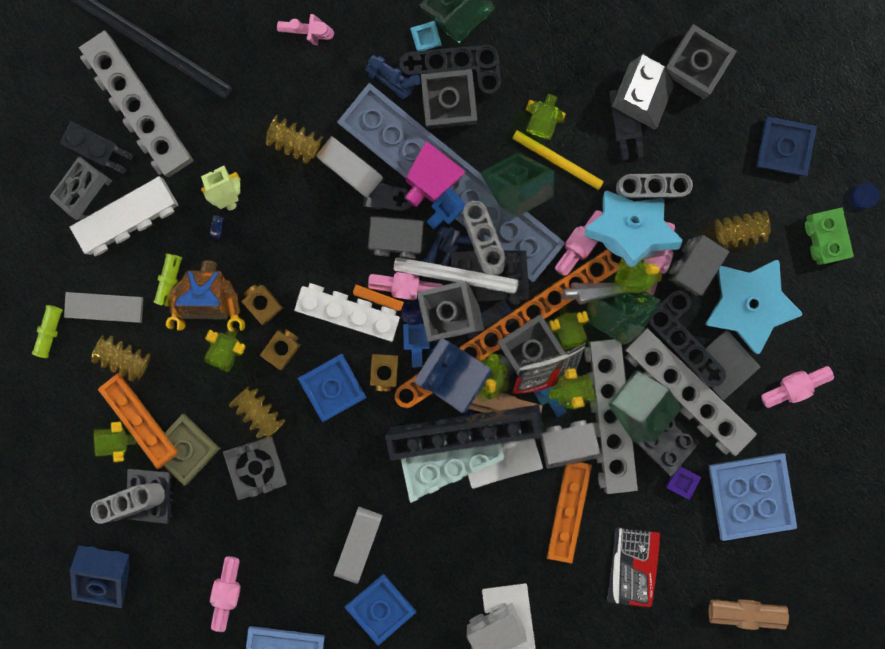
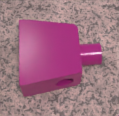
[405,142,465,207]

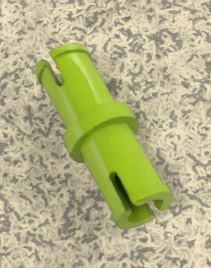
[154,253,182,306]
[32,305,63,358]

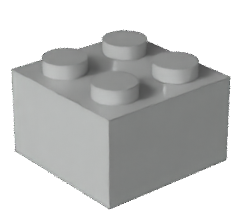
[540,420,600,469]
[467,603,527,649]

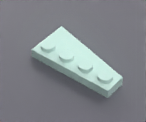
[401,444,504,503]

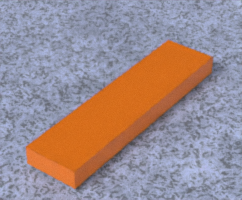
[98,373,179,469]
[547,462,592,564]

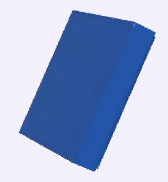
[298,354,366,422]
[345,573,416,645]

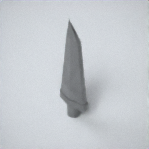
[562,283,642,304]

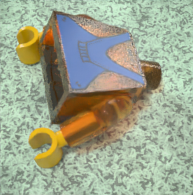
[166,260,245,332]

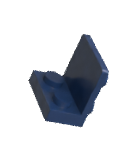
[414,338,492,413]

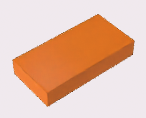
[353,285,404,311]

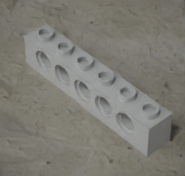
[79,30,194,178]
[623,328,757,456]
[584,338,638,494]

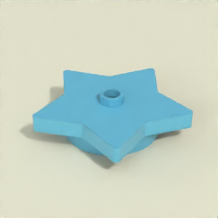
[584,191,682,267]
[705,260,802,354]

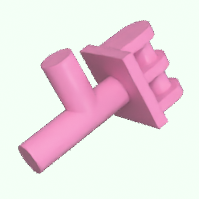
[277,14,334,45]

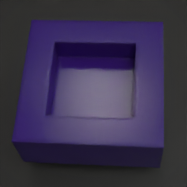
[666,466,701,500]

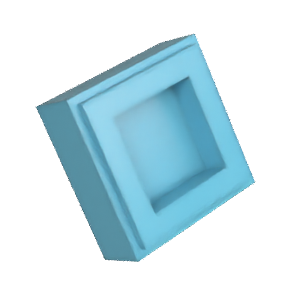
[410,21,442,51]

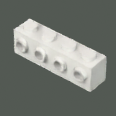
[70,177,178,256]
[294,283,400,341]

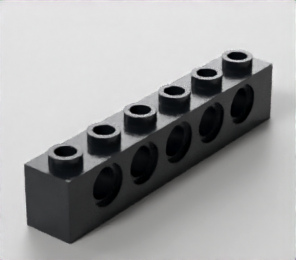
[385,404,544,460]

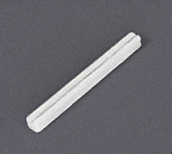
[394,257,518,293]

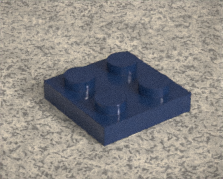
[756,117,817,177]

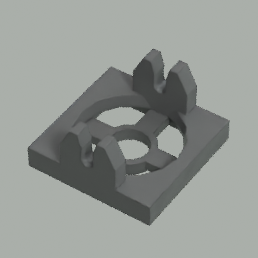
[50,157,112,221]
[223,436,287,500]

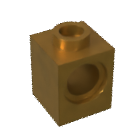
[242,285,283,325]
[260,329,300,370]
[370,354,398,391]

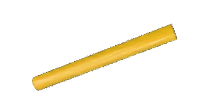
[512,130,604,190]

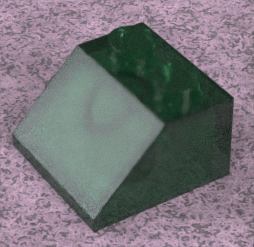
[419,0,495,43]
[482,152,554,217]
[587,277,661,345]
[608,370,682,442]

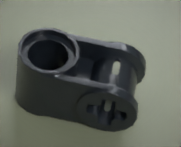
[363,183,412,212]

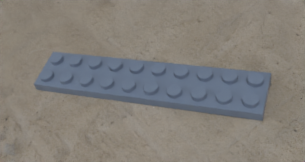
[337,83,565,282]

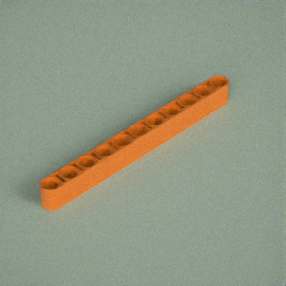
[395,248,627,408]

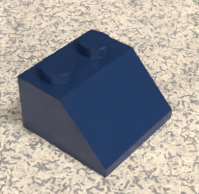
[70,546,129,608]

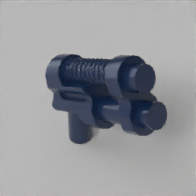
[365,55,421,99]
[421,226,473,280]

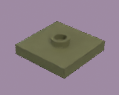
[164,414,220,486]

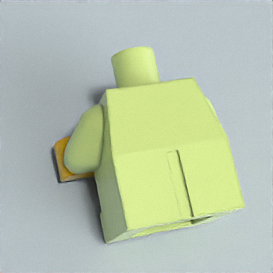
[201,166,240,210]

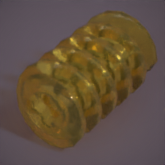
[266,115,324,164]
[714,210,771,250]
[91,335,151,381]
[229,386,285,441]

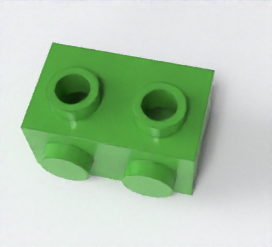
[805,208,854,265]

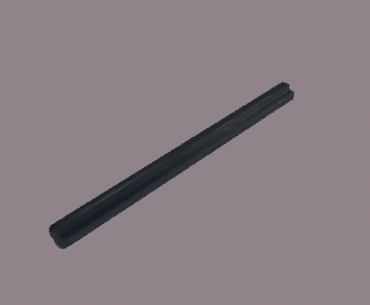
[70,0,232,99]

